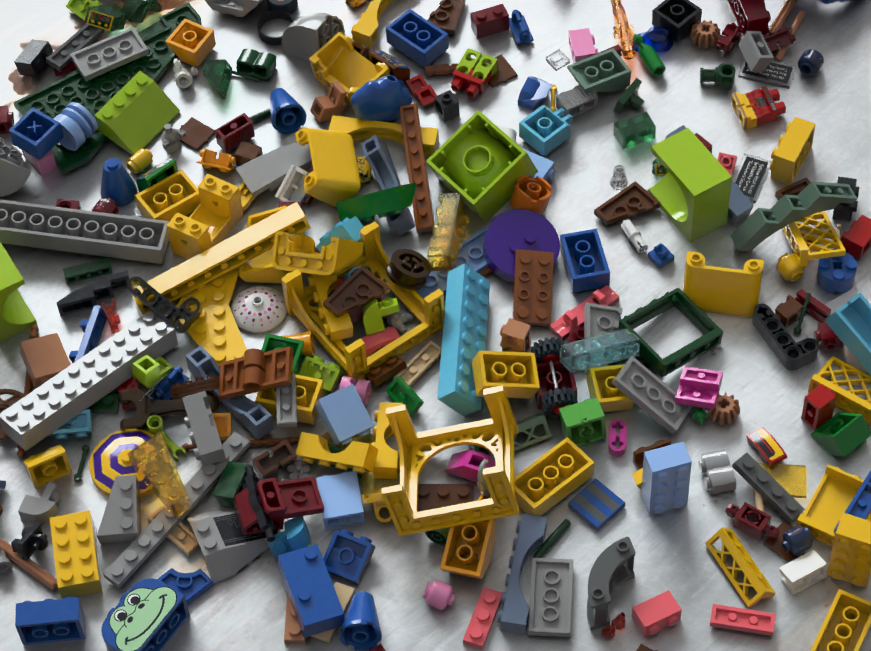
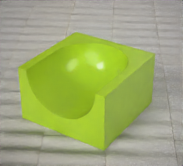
[426,110,538,223]
[648,128,732,243]
[0,242,37,342]

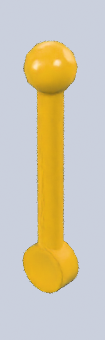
[550,84,557,112]

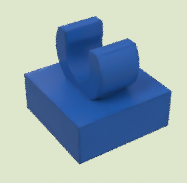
[648,243,674,269]

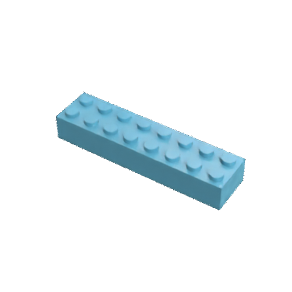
[437,264,490,416]

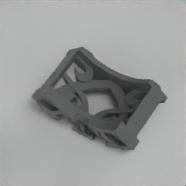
[587,537,636,631]

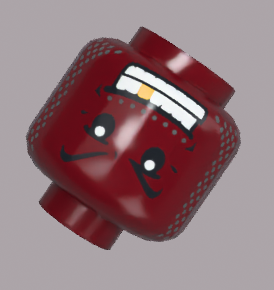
[92,198,119,215]

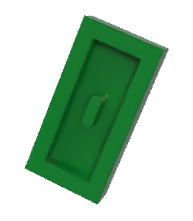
[385,376,424,417]

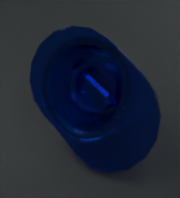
[631,26,673,52]

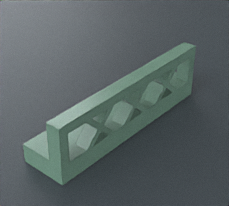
[468,413,552,459]

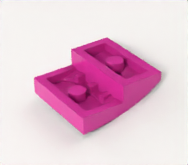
[675,366,723,409]

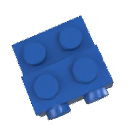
[323,529,376,583]

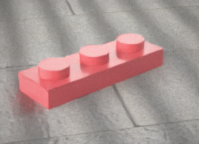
[463,587,503,650]
[710,604,776,636]

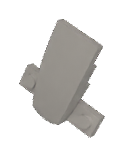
[236,132,312,197]

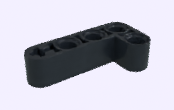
[127,276,202,333]
[752,304,819,371]

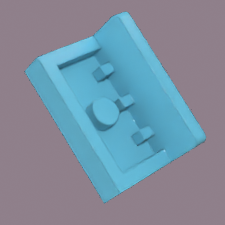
[50,409,92,440]

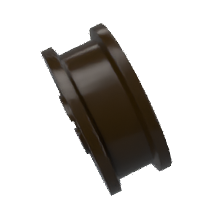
[386,249,431,290]

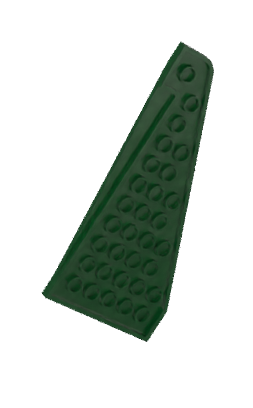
[13,2,202,175]

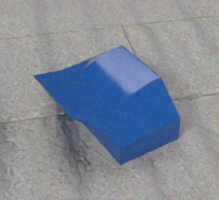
[518,76,552,110]

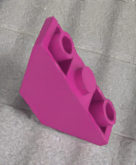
[445,450,496,482]

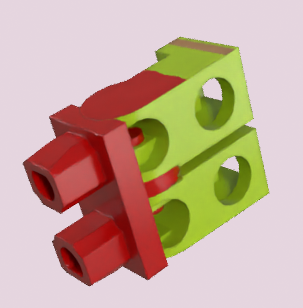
[451,48,499,98]

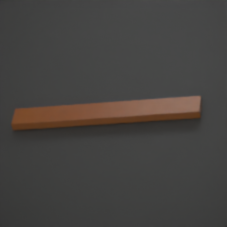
[399,103,435,233]

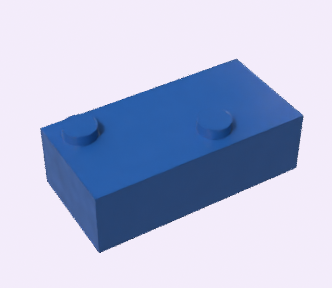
[278,544,344,637]

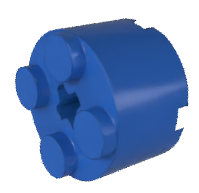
[817,248,857,294]

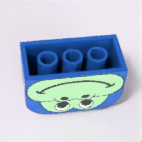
[101,578,190,651]

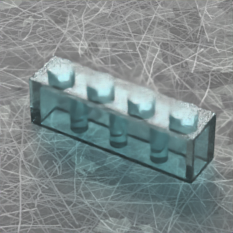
[560,328,640,373]

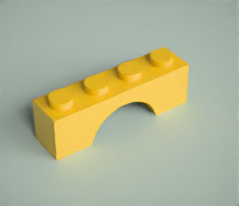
[307,274,353,342]
[372,402,403,479]
[296,432,379,474]

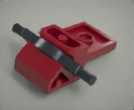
[234,465,324,542]

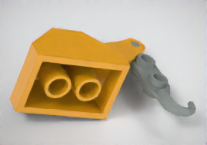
[440,459,496,579]

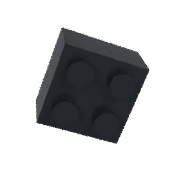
[652,0,702,42]

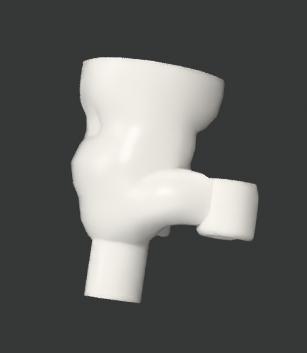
[173,58,198,88]

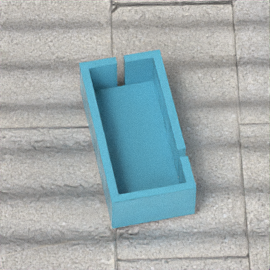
[825,292,871,375]

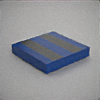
[568,478,625,531]

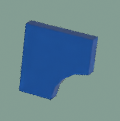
[157,568,214,606]

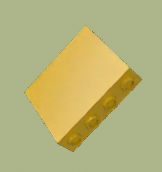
[796,464,871,547]

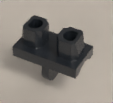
[11,522,48,560]

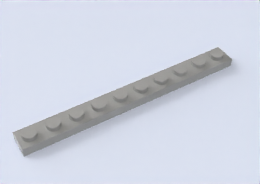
[103,431,250,588]

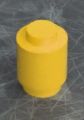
[126,148,153,174]

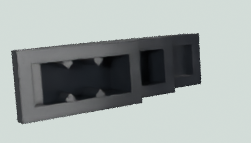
[56,270,129,316]

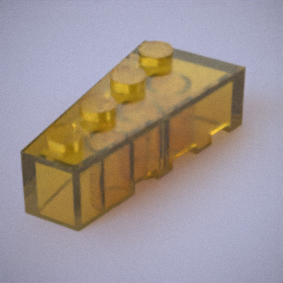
[127,432,192,518]

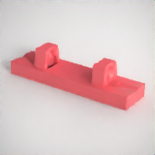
[549,285,620,340]

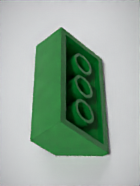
[336,182,416,222]

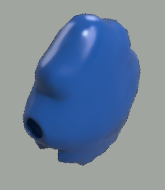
[351,75,413,123]

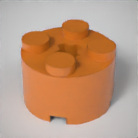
[510,175,552,215]

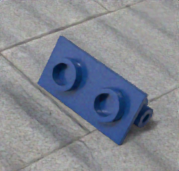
[509,10,534,44]
[150,366,189,400]

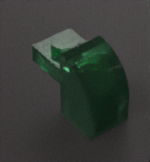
[120,0,163,23]

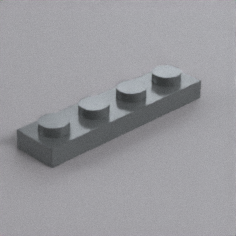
[46,20,104,71]
[732,453,805,524]

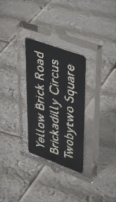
[738,57,796,89]
[732,153,772,203]

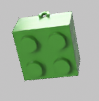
[559,397,606,447]

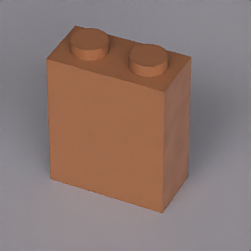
[20,333,71,389]

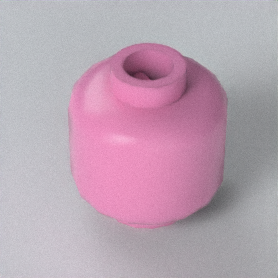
[423,580,455,610]

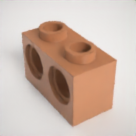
[500,318,531,352]

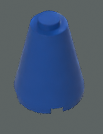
[270,88,307,134]
[100,158,137,207]
[339,591,382,651]

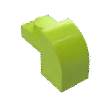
[362,297,400,335]
[132,354,174,389]

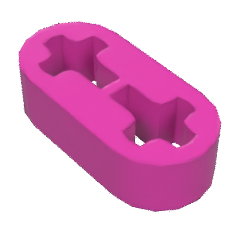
[608,419,627,456]

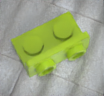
[65,0,107,22]
[298,355,345,393]

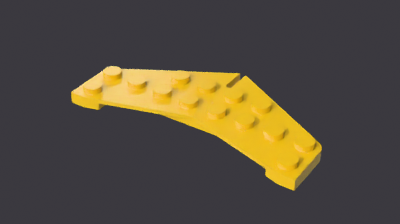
[176,265,247,367]

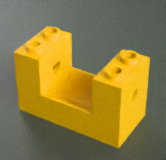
[167,174,244,259]

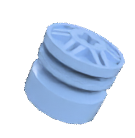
[54,102,98,151]

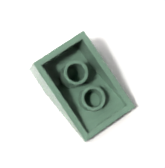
[567,48,631,92]

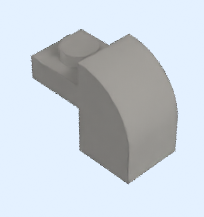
[18,482,60,525]

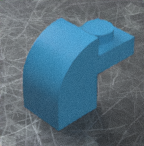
[266,516,311,558]

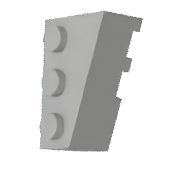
[182,391,226,467]
[97,475,141,543]

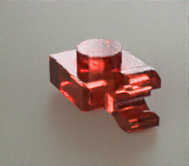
[101,298,121,334]

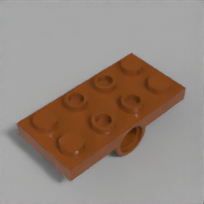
[512,249,554,327]
[219,346,294,400]

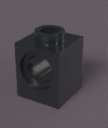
[435,90,460,122]

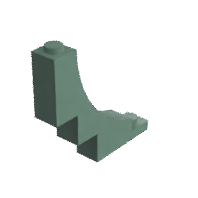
[731,181,857,251]

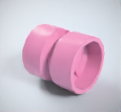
[339,376,371,406]

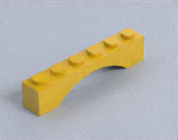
[351,0,394,48]
[329,115,439,156]

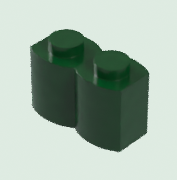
[236,49,276,79]

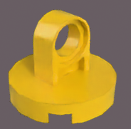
[361,489,392,522]

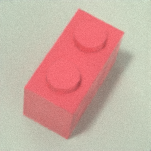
[632,590,682,637]

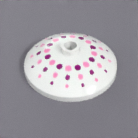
[231,286,287,334]

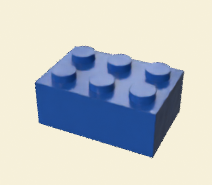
[386,9,449,68]
[560,228,610,293]
[15,597,86,645]

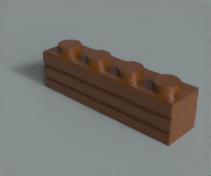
[170,375,219,399]

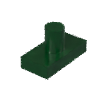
[614,78,645,114]

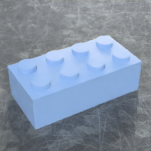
[641,442,692,515]

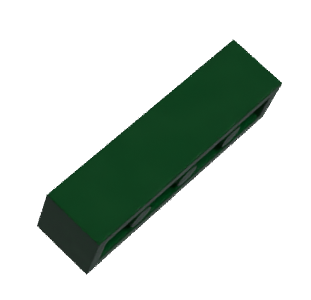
[63,257,112,285]

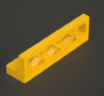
[705,528,776,608]

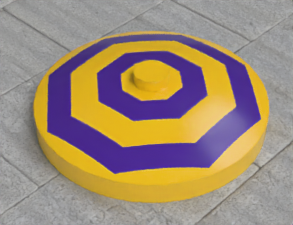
[89,429,170,498]

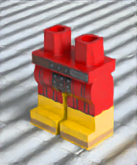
[731,86,786,130]

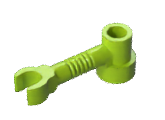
[147,415,186,462]

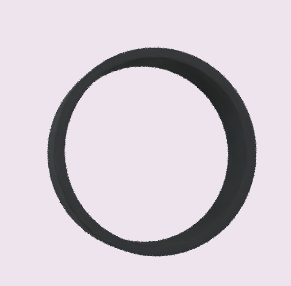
[257,10,295,46]

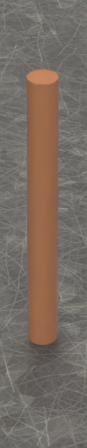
[774,11,805,63]

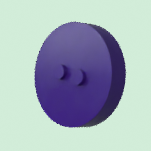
[483,209,560,283]

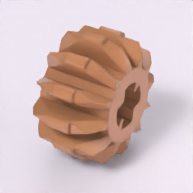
[690,19,720,49]
[706,391,740,426]

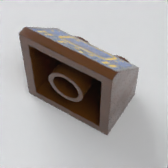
[369,49,410,85]

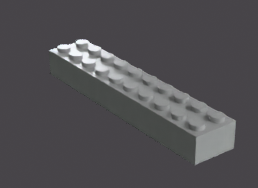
[0,200,169,264]
[0,310,178,451]

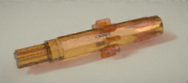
[611,0,636,60]

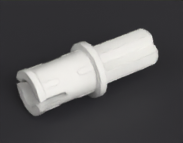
[621,220,648,253]

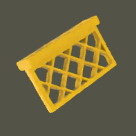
[782,212,846,267]
[808,356,871,425]

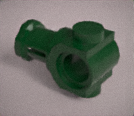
[700,63,736,89]

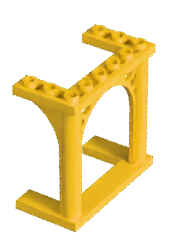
[281,221,445,381]
[382,385,519,536]

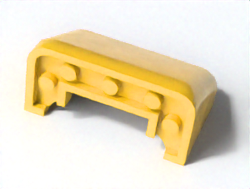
[309,32,390,108]
[295,127,361,208]
[239,206,304,284]
[272,231,364,276]
[683,251,764,317]

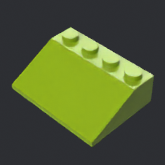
[94,71,180,155]

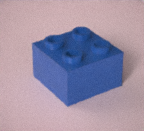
[9,108,64,160]

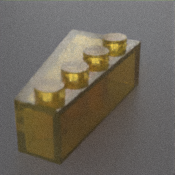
[427,193,470,271]

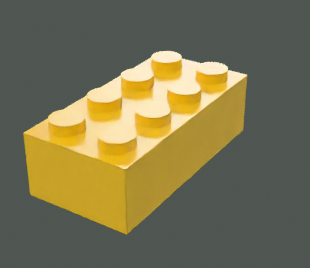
[515,437,595,516]
[50,510,103,599]
[827,513,871,588]
[810,589,871,651]

